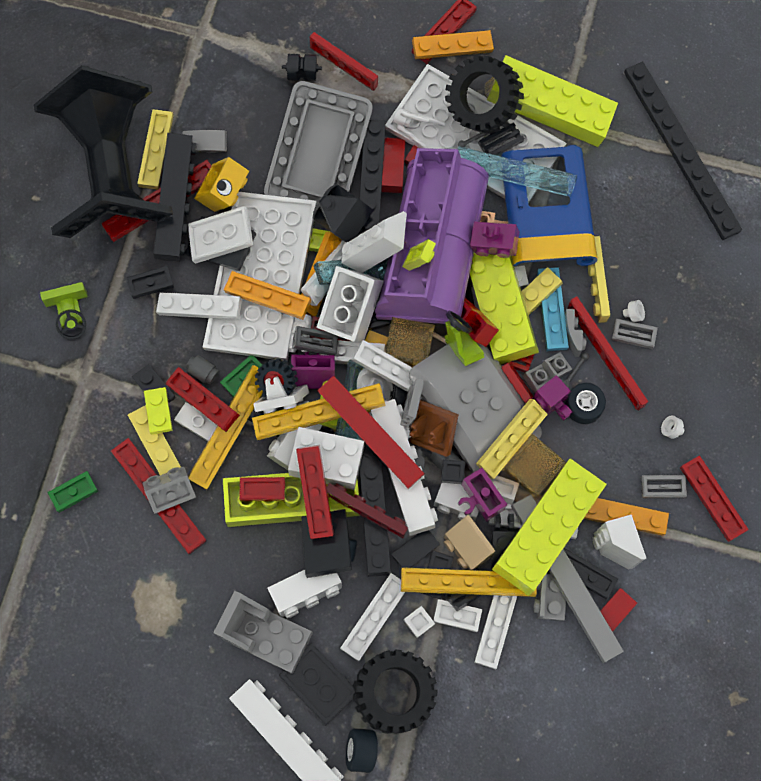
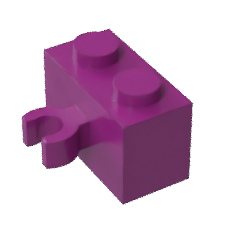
[470,222,520,258]
[291,351,335,389]
[533,375,572,421]
[458,468,507,522]

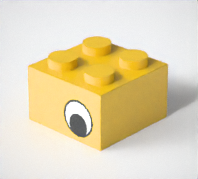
[194,157,249,212]

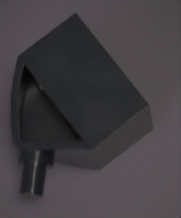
[312,184,374,243]

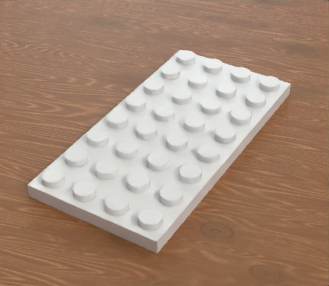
[385,64,566,208]
[203,192,317,361]

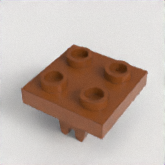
[409,400,459,457]

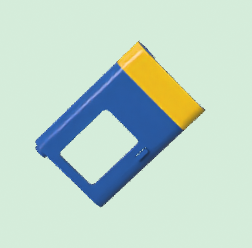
[501,145,598,266]

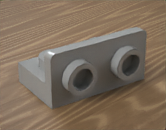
[143,467,196,514]
[533,573,566,621]

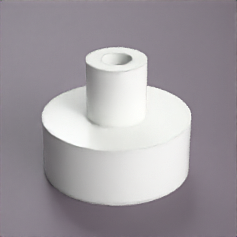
[623,300,645,322]
[661,416,684,439]

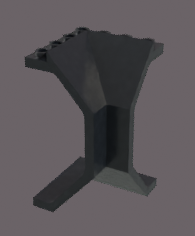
[34,65,173,238]

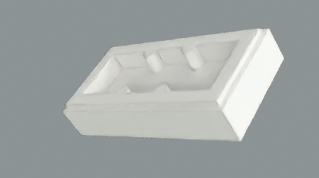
[174,402,217,441]

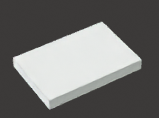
[188,206,253,264]

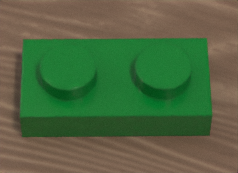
[220,355,262,398]
[47,471,98,513]

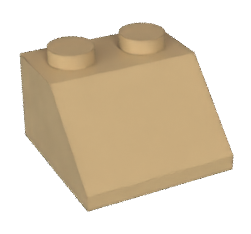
[444,514,495,570]

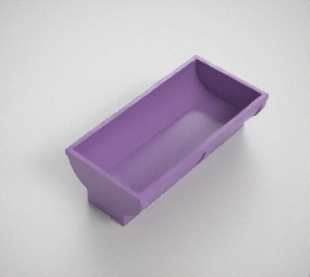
[375,148,489,324]

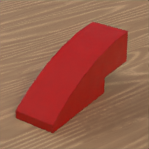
[381,138,405,193]
[461,298,499,347]

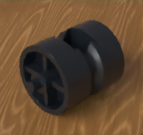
[282,54,322,81]

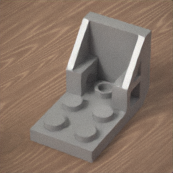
[213,591,313,674]

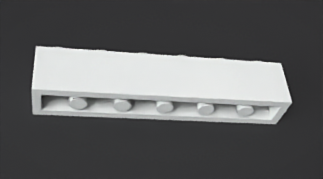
[370,399,438,536]
[229,679,344,781]

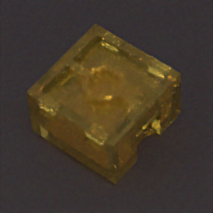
[386,317,435,368]
[502,434,566,497]

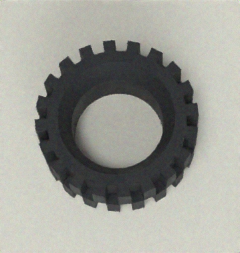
[445,55,524,133]
[353,649,438,734]

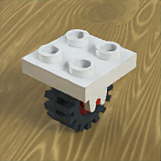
[253,358,309,414]

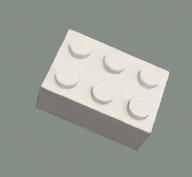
[288,427,364,490]
[268,570,342,619]

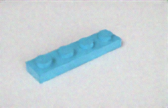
[537,267,569,351]

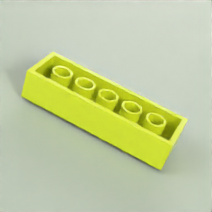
[487,55,618,147]
[470,253,539,365]
[492,459,607,596]
[223,473,360,527]

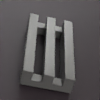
[611,319,658,349]
[400,378,424,427]
[640,475,687,498]

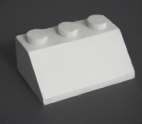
[341,211,407,273]
[316,266,384,342]
[592,515,646,570]

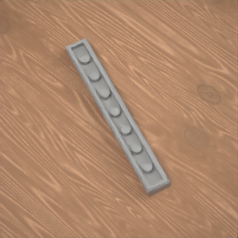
[511,495,624,663]

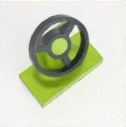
[40,282,88,339]
[444,310,485,366]

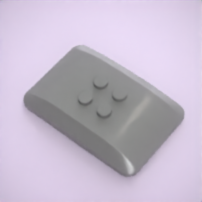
[264,81,373,203]
[409,342,542,473]

